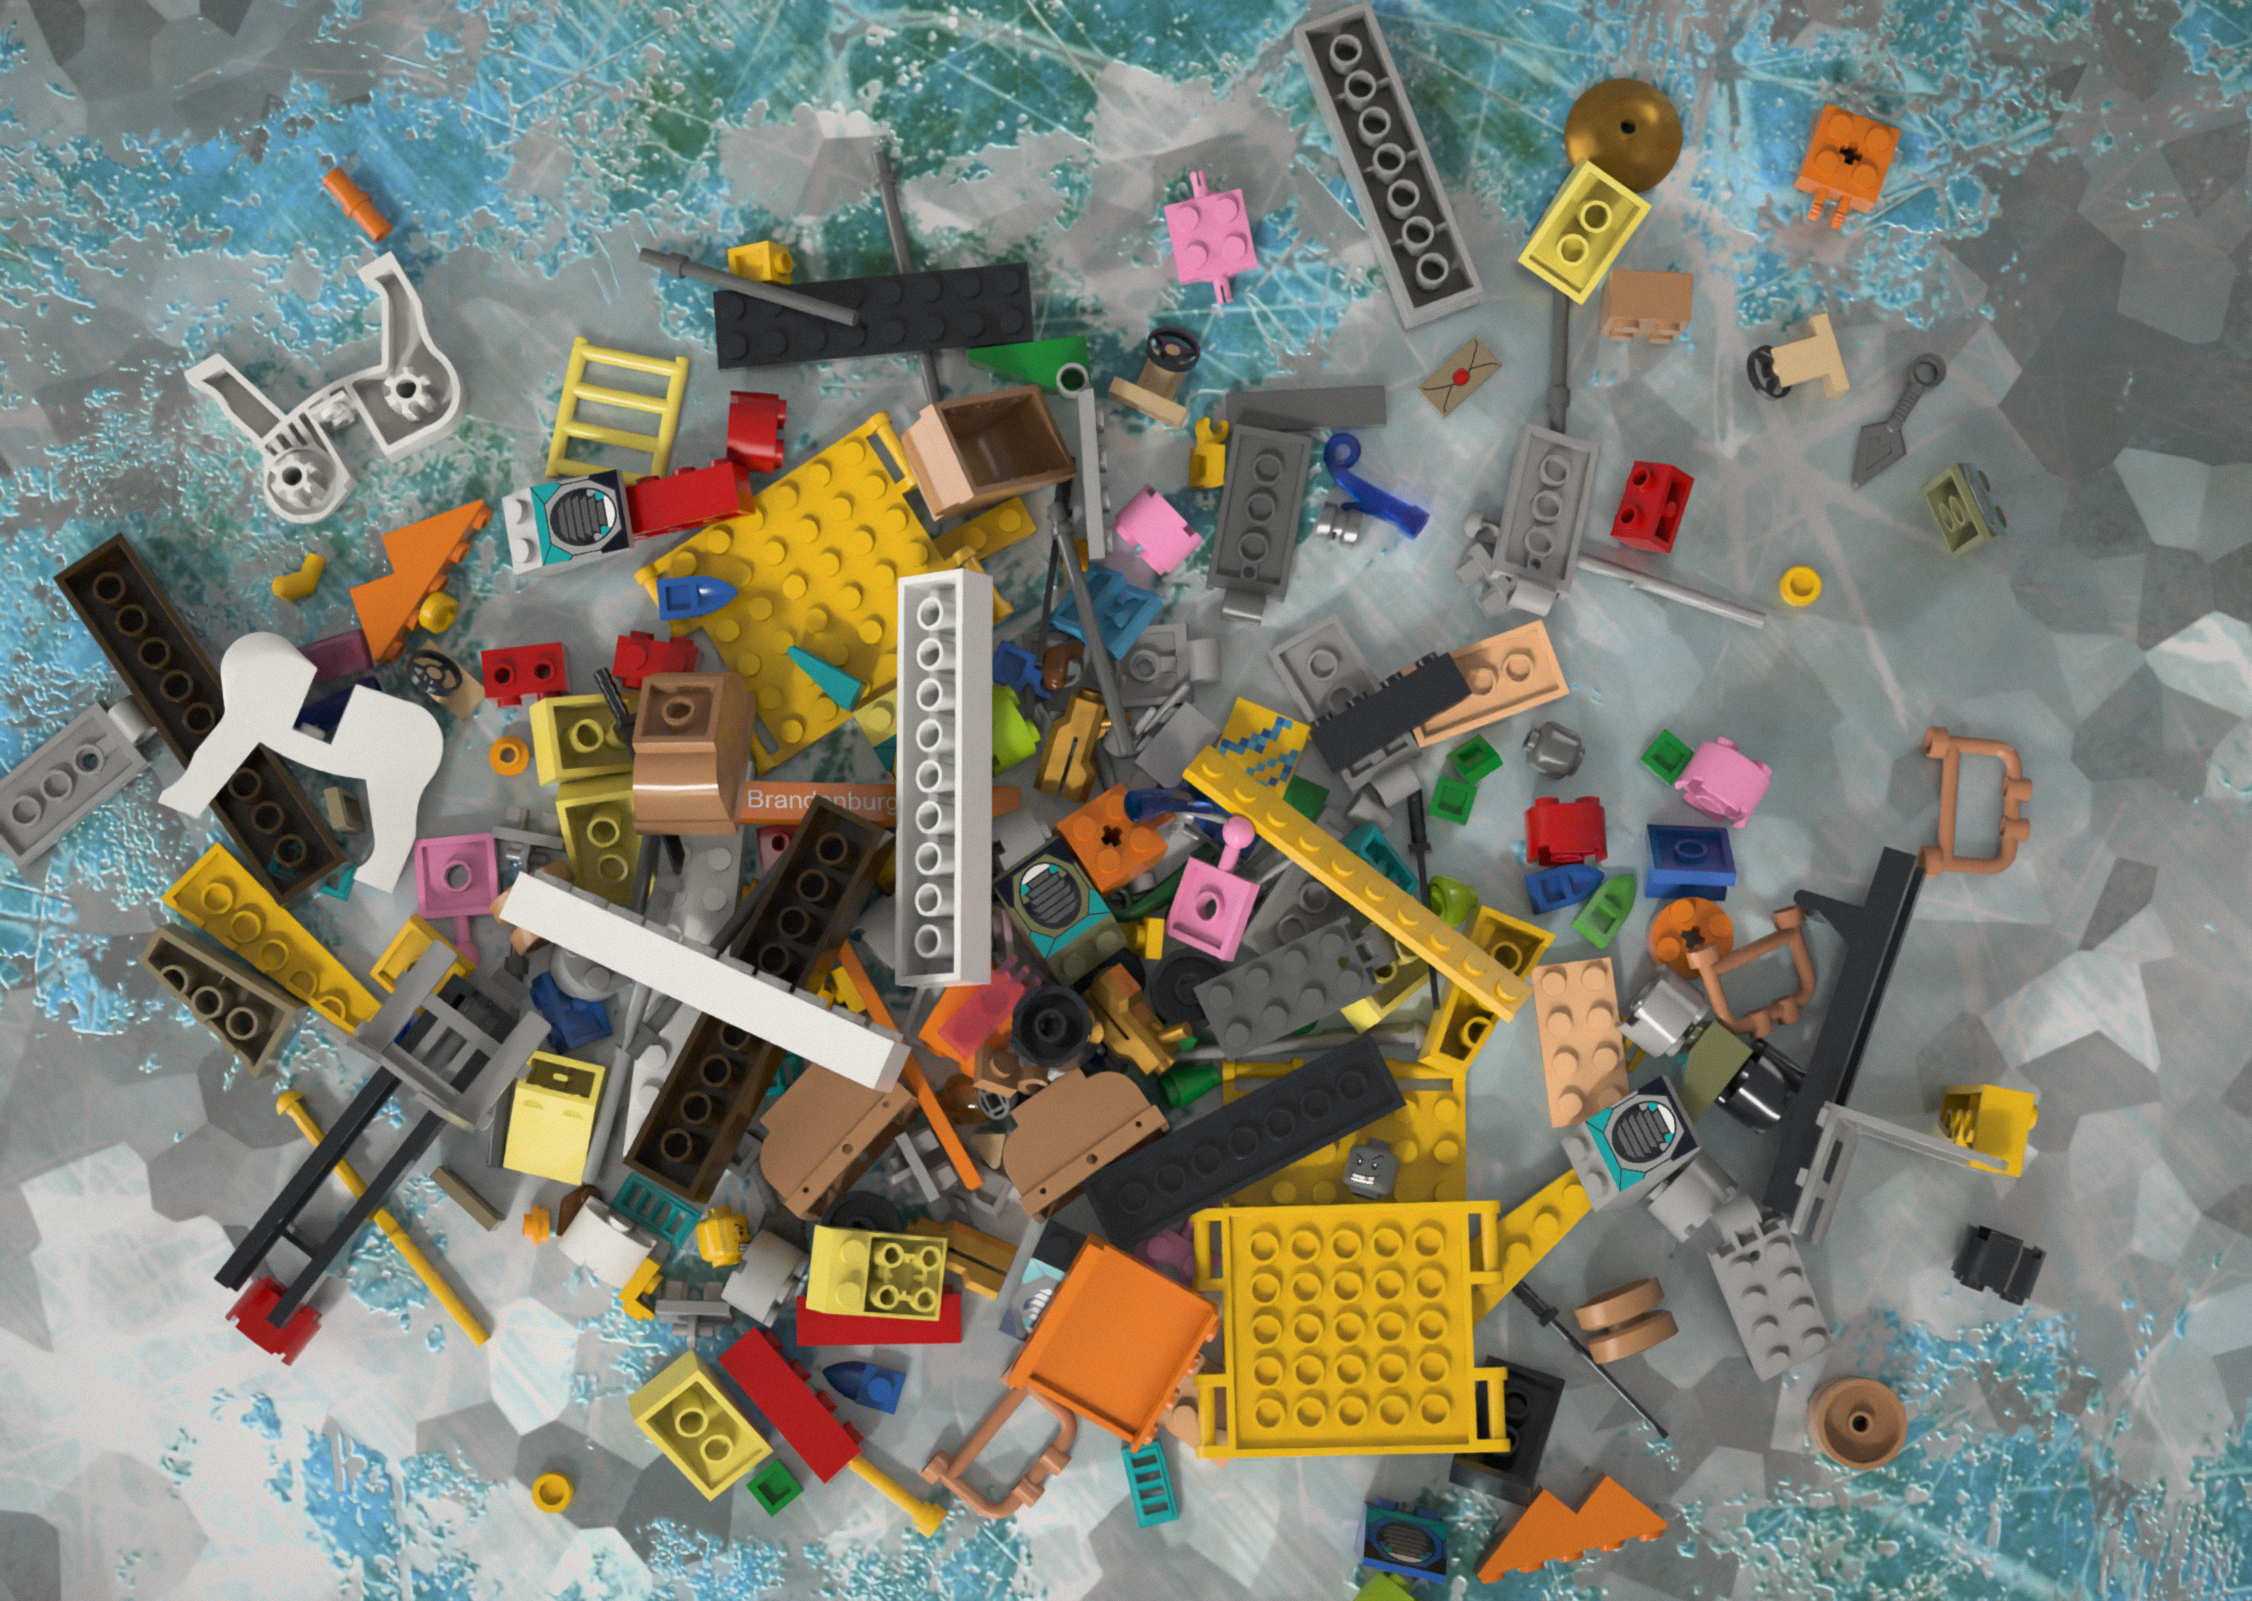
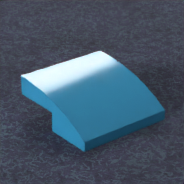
[1049,563,1163,662]

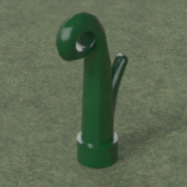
[1103,842,1221,923]

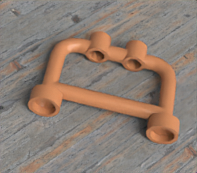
[1917,726,2033,878]
[1685,904,1816,1039]
[919,1359,1077,1519]

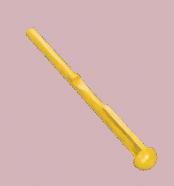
[276,1090,491,1348]

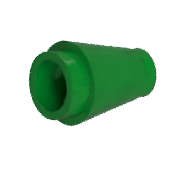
[1158,1062,1221,1110]

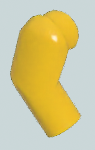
[271,552,327,601]

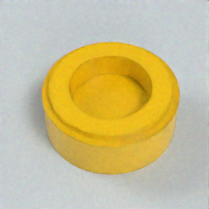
[1779,565,1822,607]
[419,591,458,634]
[532,1470,575,1513]

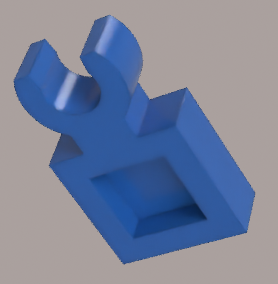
[992,639,1051,700]

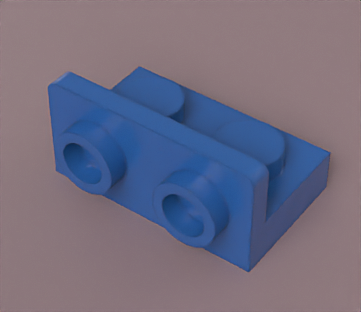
[530,971,613,1055]

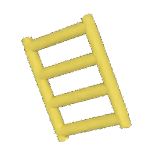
[545,336,690,487]

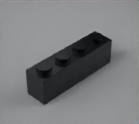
[1306,651,1472,778]

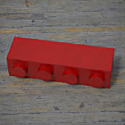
[625,458,756,542]
[796,1284,963,1346]
[717,1326,867,1484]

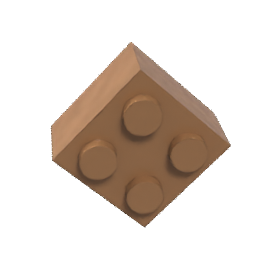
[1599,269,1693,344]

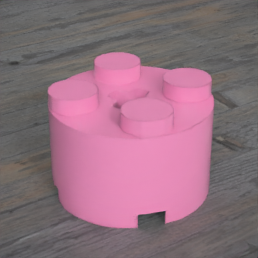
[1112,483,1204,576]
[1675,737,1772,828]

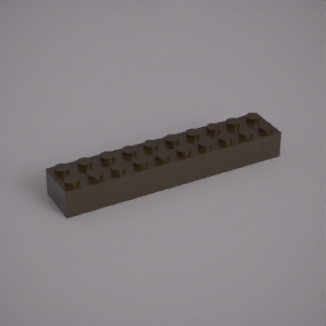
[53,532,356,911]
[622,794,896,1204]

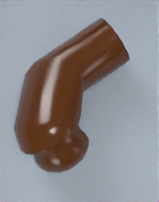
[1042,637,1084,690]
[556,1184,602,1237]

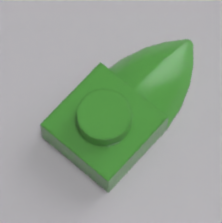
[1570,874,1636,950]

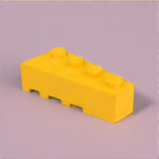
[1417,905,1556,1076]
[1937,1084,2038,1177]

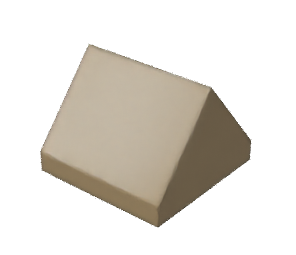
[969,1134,1007,1169]

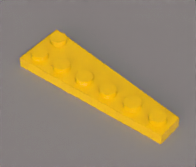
[160,842,383,1036]
[1469,1167,1593,1328]

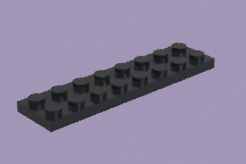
[713,262,1035,373]
[1080,1032,1407,1250]

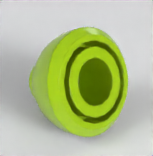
[1428,875,1478,928]

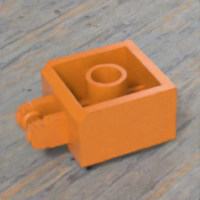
[1793,103,1902,230]
[1051,782,1177,900]

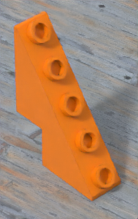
[349,499,493,666]
[1473,1471,1669,1584]

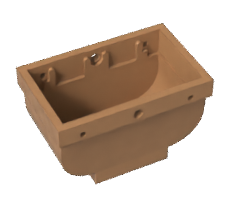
[901,384,1078,522]
[632,672,757,835]
[759,1062,923,1224]
[1003,1068,1173,1224]

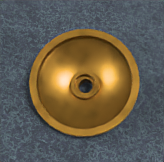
[1564,78,1683,194]

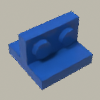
[1643,824,1737,901]

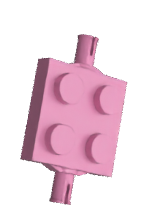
[1164,170,1258,305]

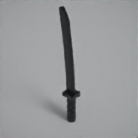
[1035,456,1076,667]
[593,667,685,876]
[1406,789,1440,1010]
[1511,1279,1669,1439]

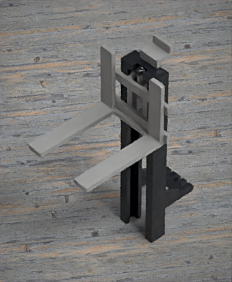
[1760,846,2022,1247]
[214,939,552,1330]

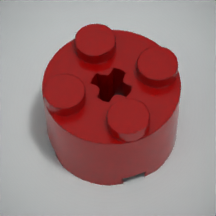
[726,390,787,474]
[1524,796,1608,867]
[225,1275,323,1366]

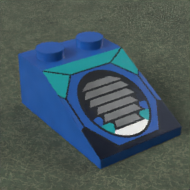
[1353,1497,1447,1584]

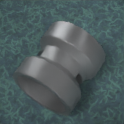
[1314,501,1364,550]

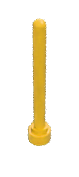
[849,1456,949,1539]

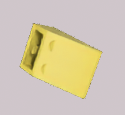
[503,1049,611,1186]
[806,1225,948,1321]

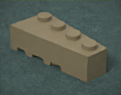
[138,923,311,1079]

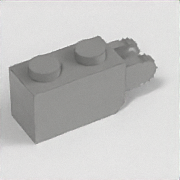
[1125,701,1223,802]

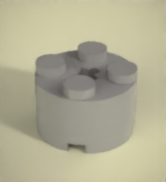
[992,805,1052,876]
[550,943,627,1002]
[1614,964,1710,1058]
[1645,1151,1739,1243]
[721,1229,811,1328]

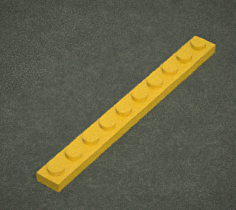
[1182,744,1534,1023]

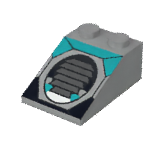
[501,469,635,577]
[1561,1075,1703,1213]

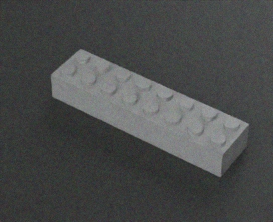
[1292,0,1484,330]

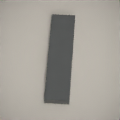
[1225,385,1387,435]

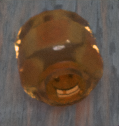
[938,1072,992,1126]

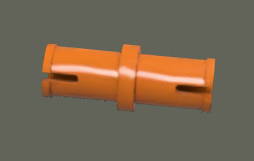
[322,167,393,243]

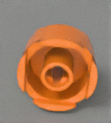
[1645,897,1734,980]

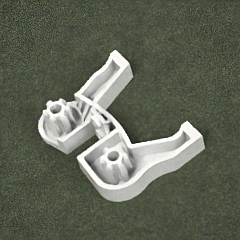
[184,251,468,524]
[158,632,443,894]

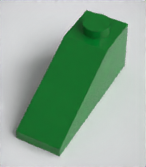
[966,335,1091,399]

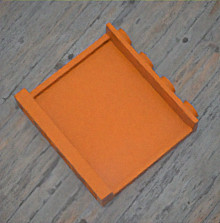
[1007,1232,1222,1455]

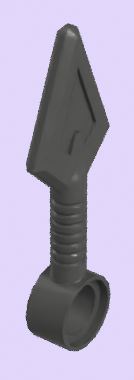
[1852,353,1946,488]
[746,1129,806,1277]

